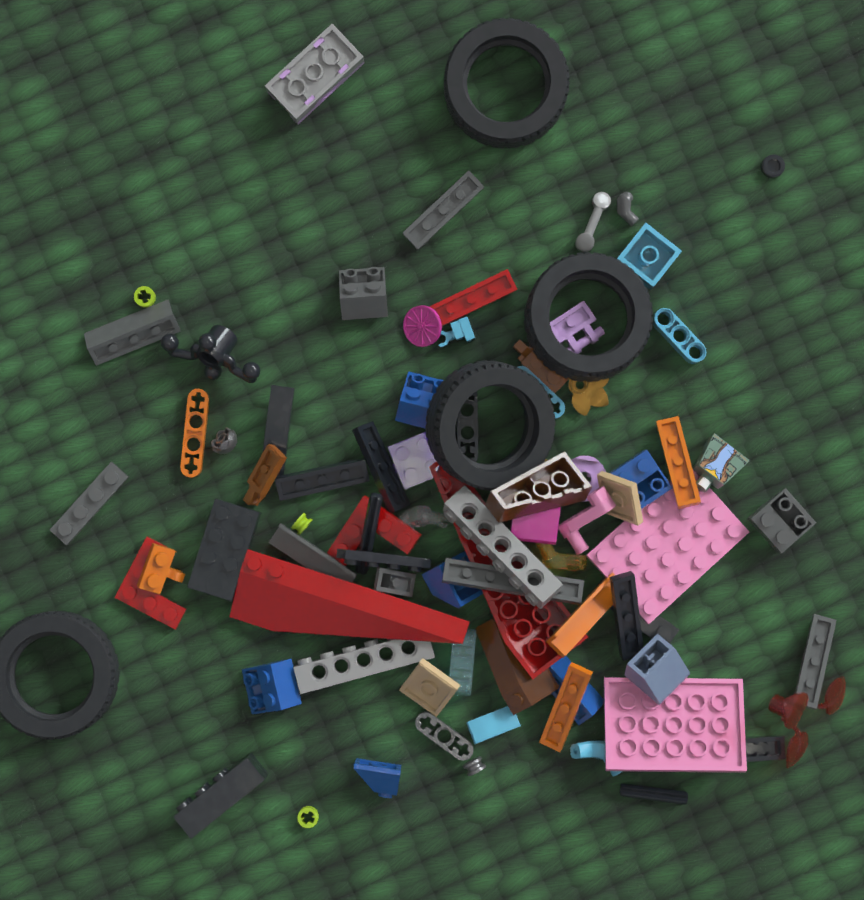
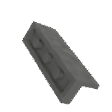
[84,300,181,366]
[268,523,358,583]

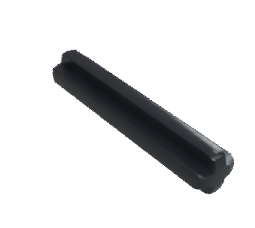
[619,783,688,805]

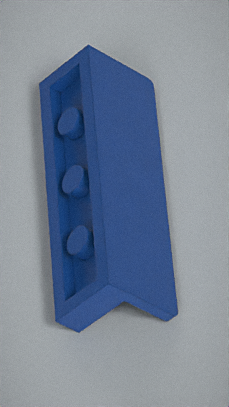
[549,656,604,725]

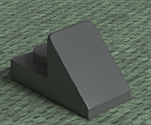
[373,567,416,597]

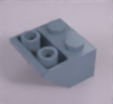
[624,634,690,705]

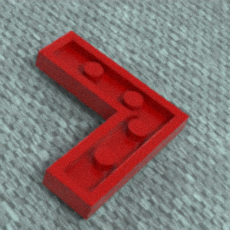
[327,495,422,566]
[114,536,187,630]

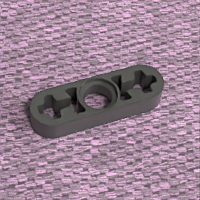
[415,711,473,761]

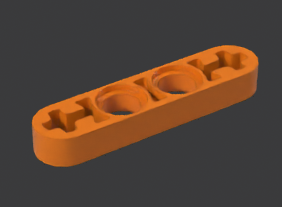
[180,389,209,478]

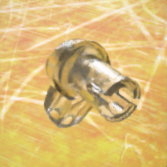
[399,505,449,529]

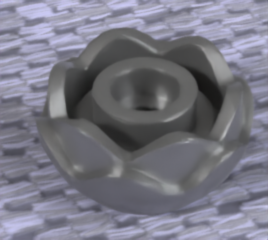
[211,427,237,454]

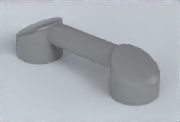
[575,192,611,253]

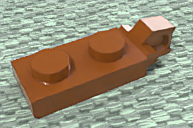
[513,339,569,393]
[243,444,287,506]

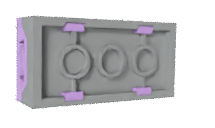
[265,24,364,124]

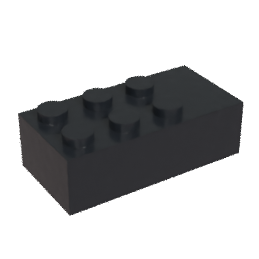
[187,499,262,601]
[174,752,268,839]

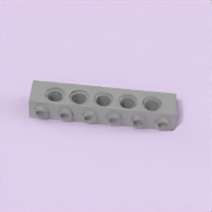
[443,485,563,609]
[293,639,435,694]

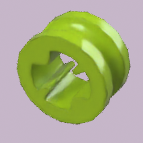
[134,286,156,308]
[291,513,313,535]
[298,806,319,828]

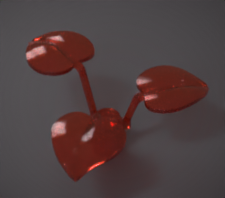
[769,676,846,769]

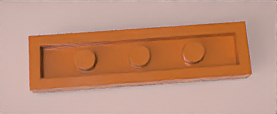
[656,416,701,509]
[539,662,593,752]

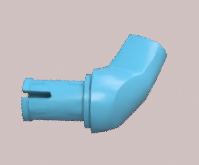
[570,741,623,776]

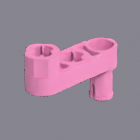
[558,486,616,555]

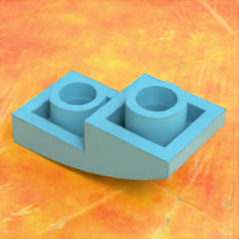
[466,706,521,744]

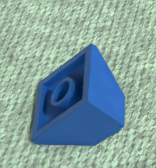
[421,551,483,608]
[354,758,401,798]

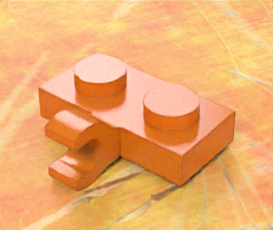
[137,543,185,594]

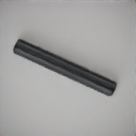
[355,492,383,575]

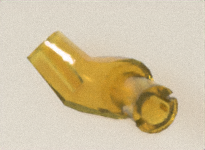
[534,542,587,571]

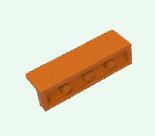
[546,572,615,658]

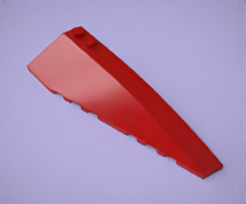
[429,461,588,680]
[229,549,470,644]

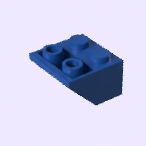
[395,371,443,428]
[610,450,672,509]
[242,659,302,714]

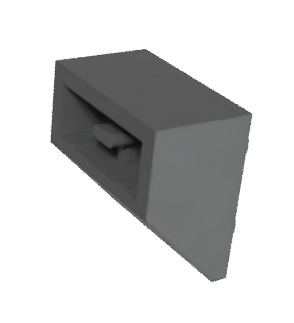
[339,267,388,320]
[747,488,816,553]

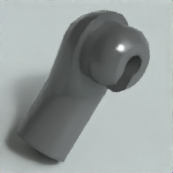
[617,191,639,227]

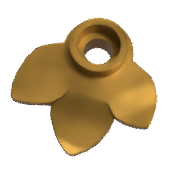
[568,378,609,416]

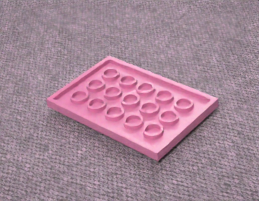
[586,470,749,624]
[604,677,747,773]

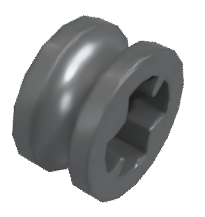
[463,756,486,776]

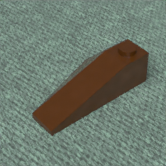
[475,618,560,715]

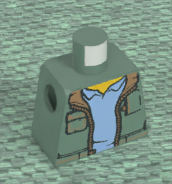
[693,433,749,492]

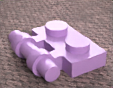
[550,301,605,354]

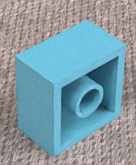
[617,223,682,290]

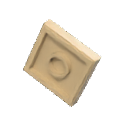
[597,471,643,526]
[399,658,460,717]

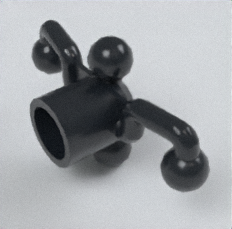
[161,325,261,383]

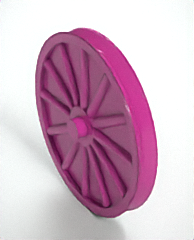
[403,305,442,347]

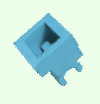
[439,317,476,347]

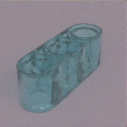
[449,629,476,696]

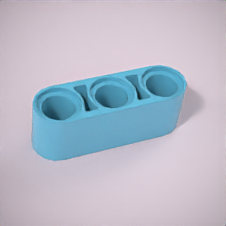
[652,308,707,364]

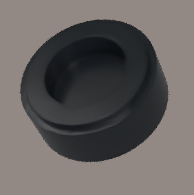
[761,154,785,178]

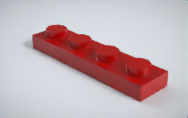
[429,269,518,327]

